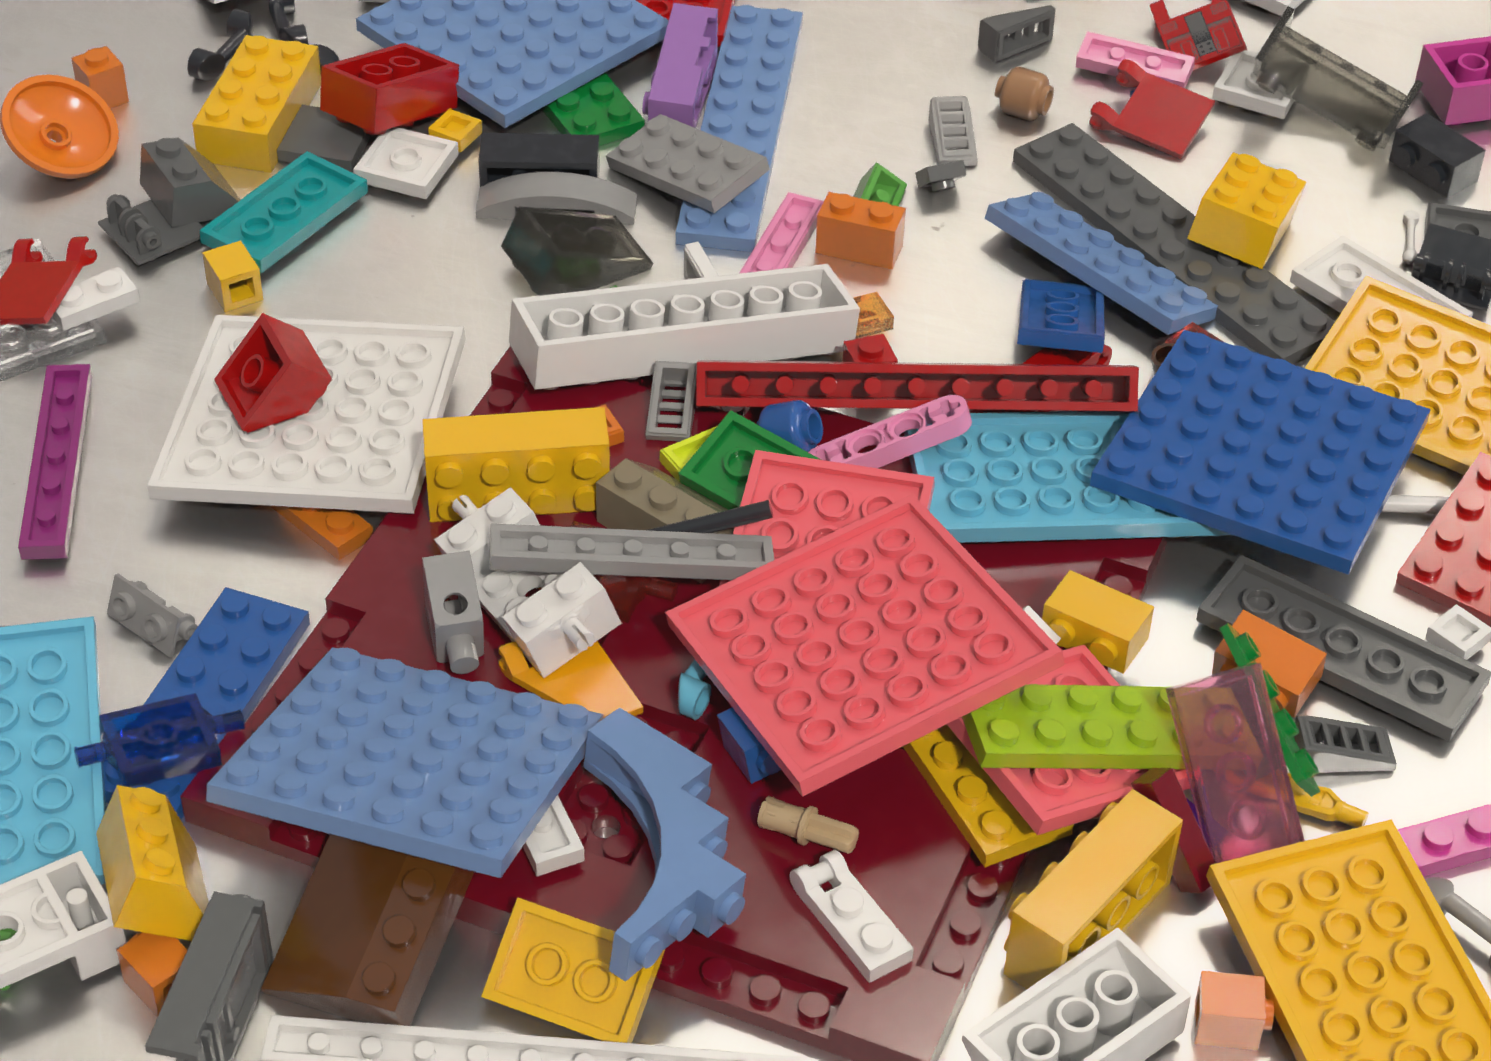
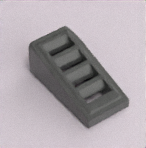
[978,5,1056,62]
[1294,716,1397,773]

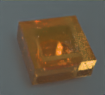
[853,292,894,339]

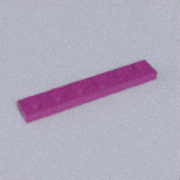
[18,364,92,560]

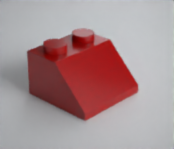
[214,313,333,433]

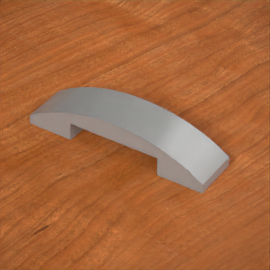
[476,172,637,225]

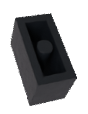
[1389,113,1486,198]

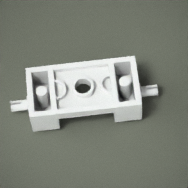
[434,487,622,678]
[0,851,126,989]

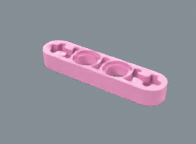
[808,395,972,468]

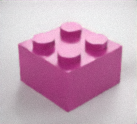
[1415,36,1491,125]

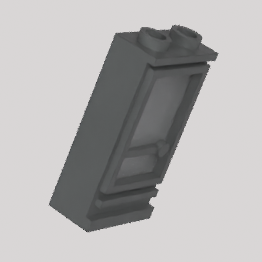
[145,891,274,1061]

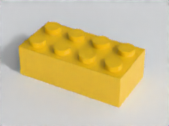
[192,35,321,173]
[422,407,610,522]
[1003,789,1183,989]

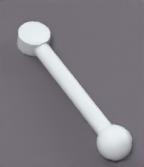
[1402,210,1420,264]

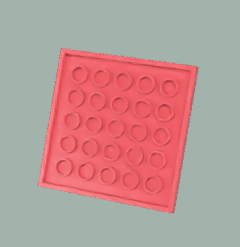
[665,494,1064,797]

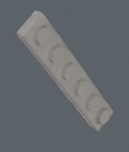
[489,523,775,580]

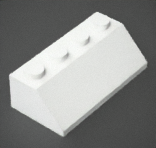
[961,927,1192,1061]

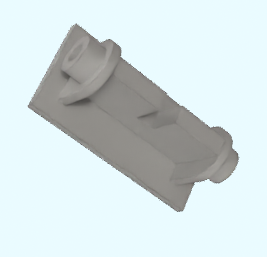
[107,573,198,658]

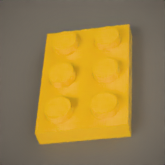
[481,897,665,1043]

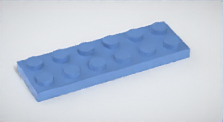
[984,192,1218,335]

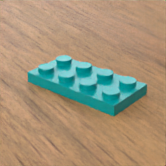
[199,151,368,273]

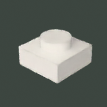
[1425,604,1491,660]

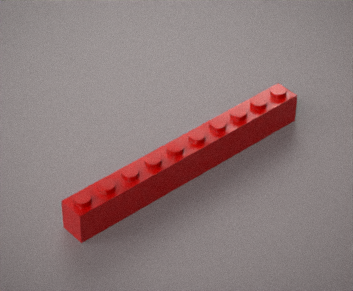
[696,360,1139,411]

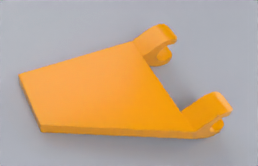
[499,641,643,719]

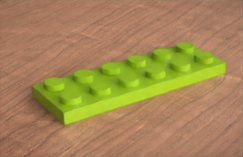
[962,684,1262,770]

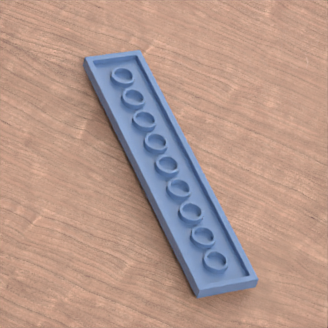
[676,5,803,252]

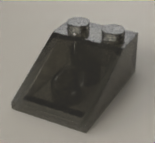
[501,207,654,296]

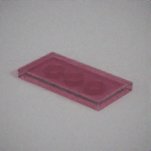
[1166,663,1305,863]

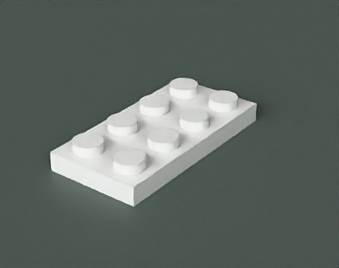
[1289,235,1473,318]

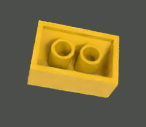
[96,785,209,941]

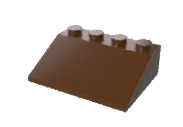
[261,834,475,1026]

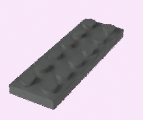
[1196,555,1491,742]

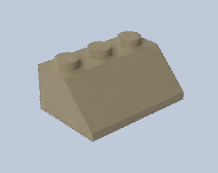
[596,458,735,584]

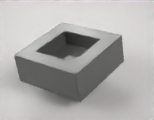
[915,160,966,192]

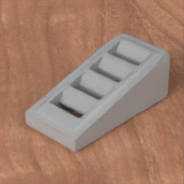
[928,96,978,166]
[646,361,697,442]

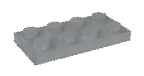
[606,114,770,213]

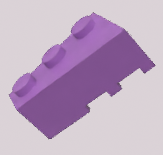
[642,3,718,128]

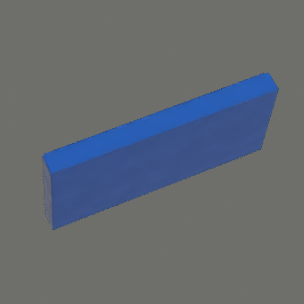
[1017,279,1105,353]

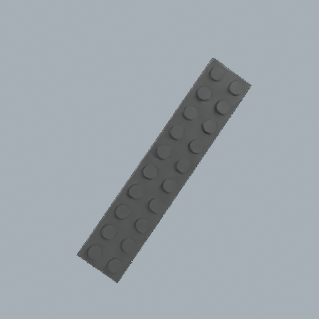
[1013,123,1335,365]

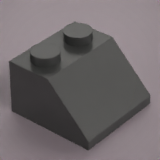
[140,137,241,227]

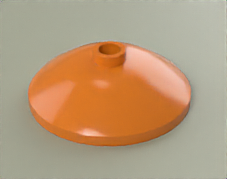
[0,75,119,179]

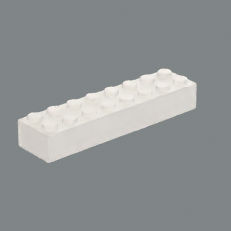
[509,264,860,390]

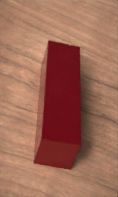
[1131,768,1216,893]

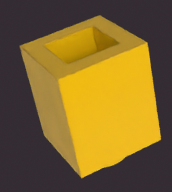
[202,241,263,312]

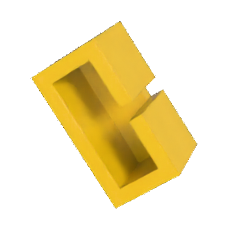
[1042,570,1154,674]

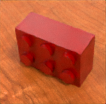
[320,43,459,135]

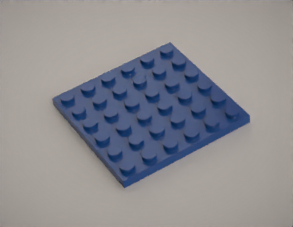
[1090,329,1430,575]

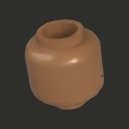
[995,67,1054,121]

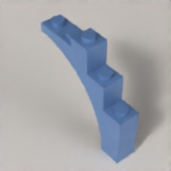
[583,707,746,982]

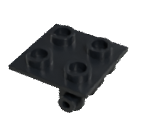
[1411,223,1491,311]

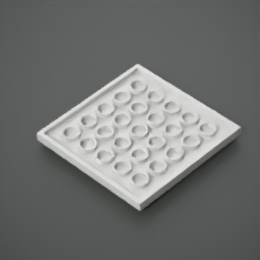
[147,315,466,514]

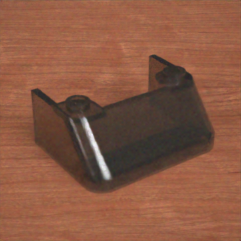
[1253,6,1424,151]

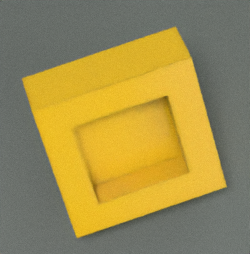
[428,108,482,153]

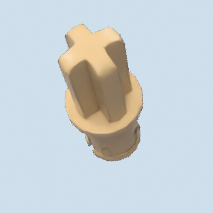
[757,796,859,853]

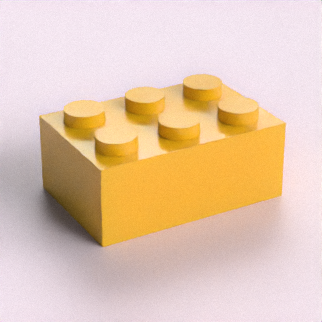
[1187,152,1307,269]

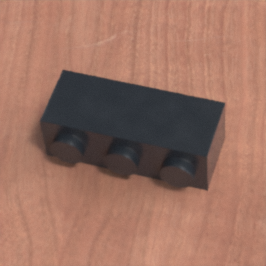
[478,133,600,187]

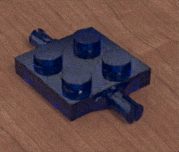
[74,693,245,787]

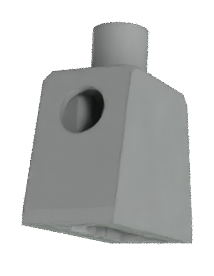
[422,550,484,674]

